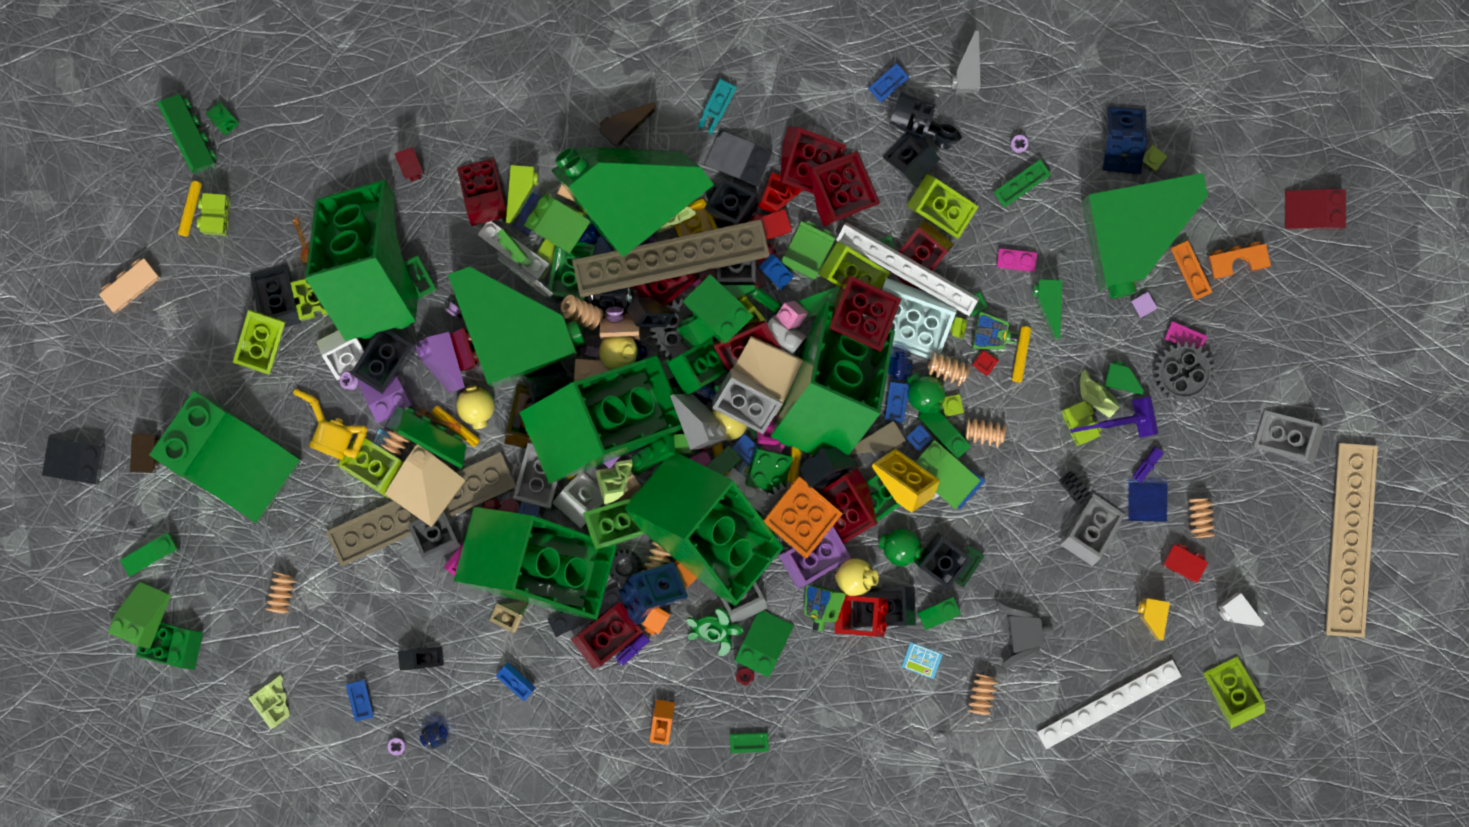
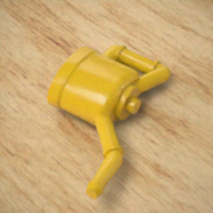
[293,389,368,461]

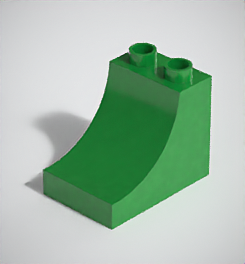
[305,179,418,341]
[149,391,302,523]

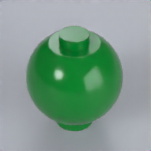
[907,373,946,414]
[879,528,923,567]

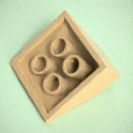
[733,336,803,415]
[385,444,465,527]

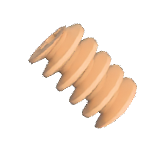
[561,295,603,330]
[928,351,970,386]
[965,417,1006,447]
[380,431,410,456]
[1189,499,1215,538]
[641,542,671,572]
[265,572,297,614]
[967,673,998,715]

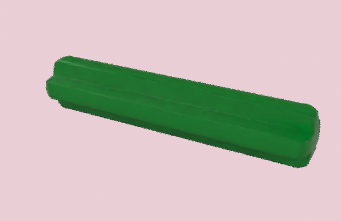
[751,288,783,314]

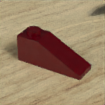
[394,147,425,182]

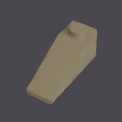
[849,421,906,455]

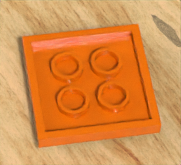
[763,477,842,558]

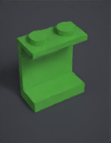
[781,220,836,281]

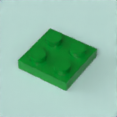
[745,447,793,491]

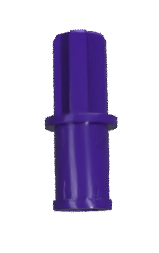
[1133,446,1164,482]
[615,633,650,666]

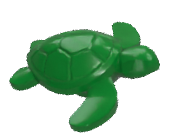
[686,608,744,656]

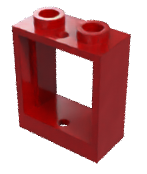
[834,595,888,637]

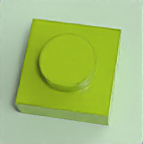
[1143,144,1167,172]
[951,317,968,339]
[943,394,964,417]

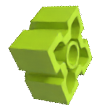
[197,193,231,236]
[291,279,328,321]
[1060,401,1102,446]

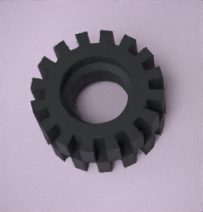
[1059,471,1093,507]
[609,549,642,584]

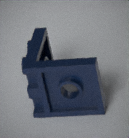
[1103,106,1147,174]
[620,562,688,625]

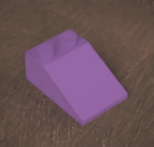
[416,332,465,393]
[358,376,413,424]
[778,526,851,589]

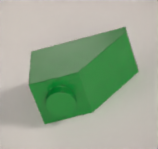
[1104,361,1144,395]
[918,597,961,630]

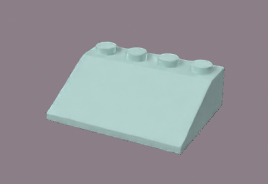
[882,278,957,359]

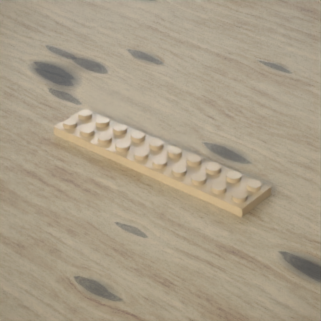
[1325,443,1378,638]

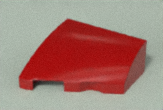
[757,172,803,212]

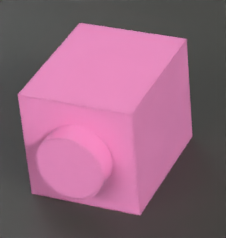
[775,301,809,330]

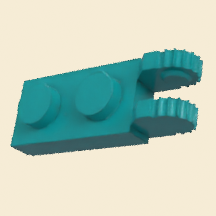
[698,79,737,134]

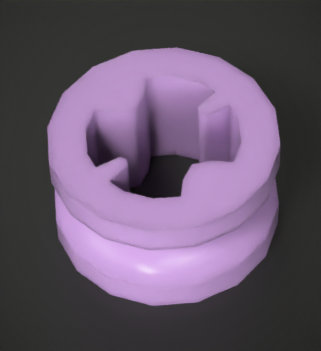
[1011,135,1028,153]
[444,302,462,319]
[606,307,624,322]
[340,372,359,390]
[388,738,406,755]

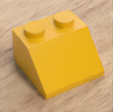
[1137,598,1170,641]

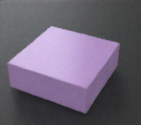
[1131,292,1157,318]

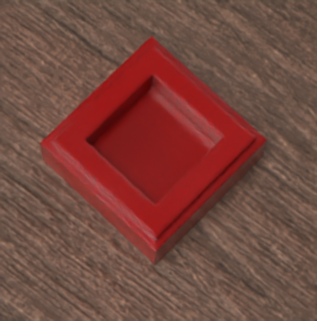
[972,349,999,376]

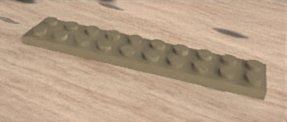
[572,220,769,298]
[326,452,516,567]

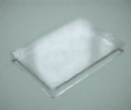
[495,251,553,299]

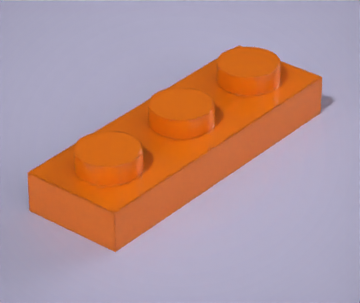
[1170,241,1212,301]

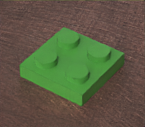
[496,229,533,267]

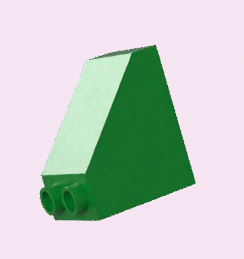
[551,147,714,257]
[1081,173,1208,299]
[448,267,585,387]
[771,301,895,456]
[519,356,682,484]
[624,452,783,606]
[454,507,617,620]

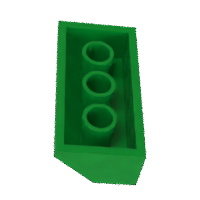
[157,94,217,174]
[387,406,467,468]

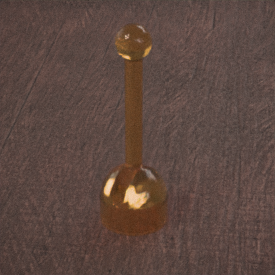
[292,219,309,265]
[416,408,461,431]

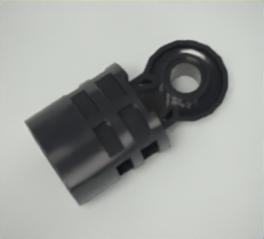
[889,92,962,149]

